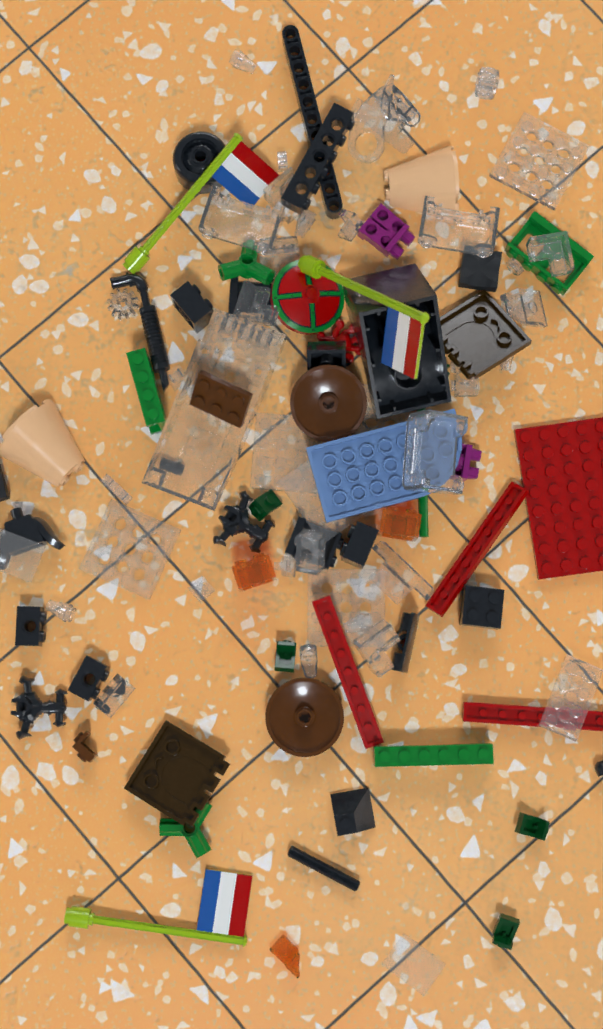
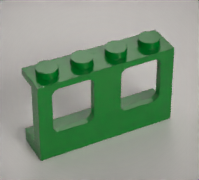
[504,211,594,295]
[126,348,170,435]

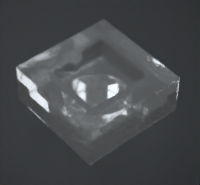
[188,576,215,603]

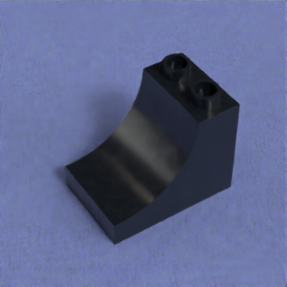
[343,263,452,419]

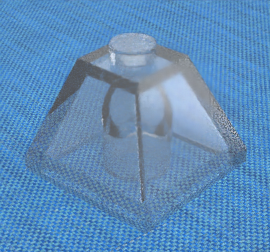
[500,288,548,328]

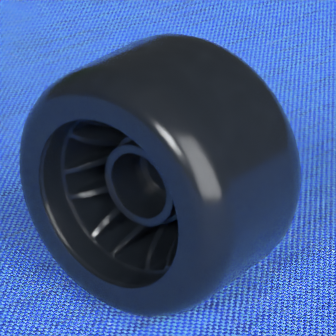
[173,131,225,194]

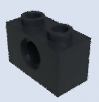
[15,606,47,646]
[68,655,110,701]

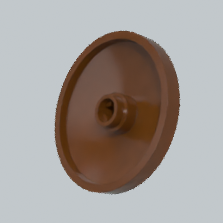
[290,364,367,442]
[265,678,344,757]

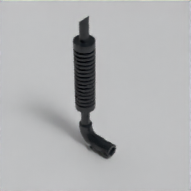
[110,272,170,392]

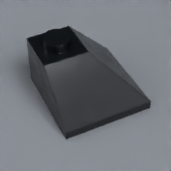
[330,788,376,836]

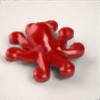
[317,319,361,363]

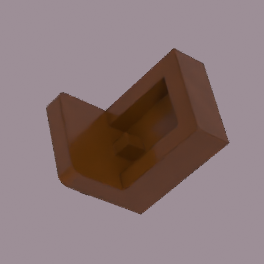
[72,731,98,763]

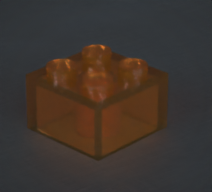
[377,507,421,542]
[231,553,277,592]

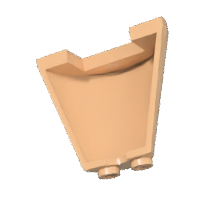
[383,146,460,219]
[0,399,85,487]

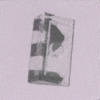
[93,673,135,718]

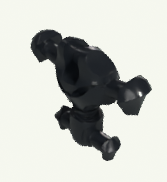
[213,490,275,553]
[11,675,68,740]

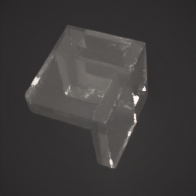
[338,209,363,242]

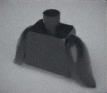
[0,508,65,570]

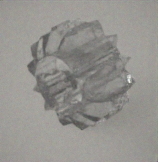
[474,67,500,100]
[107,288,139,320]

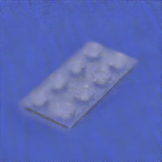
[538,654,603,742]

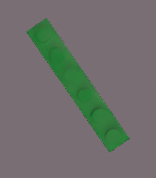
[373,743,494,767]

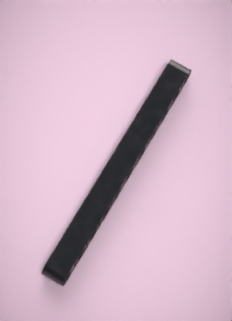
[282,25,343,219]

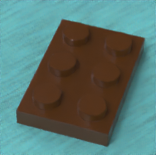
[190,370,253,428]

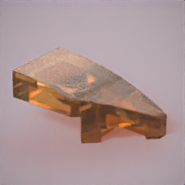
[270,934,300,978]

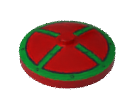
[270,260,345,335]

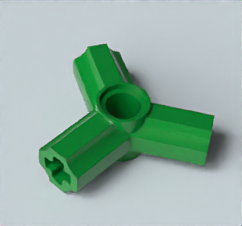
[218,241,275,285]
[159,802,213,858]

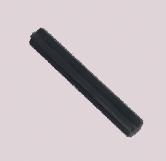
[287,846,360,891]

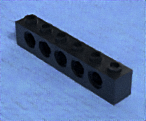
[281,103,355,215]

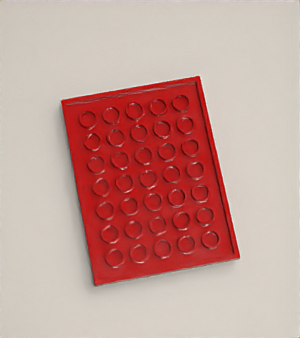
[514,417,603,580]

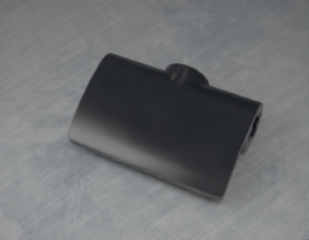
[390,612,420,673]

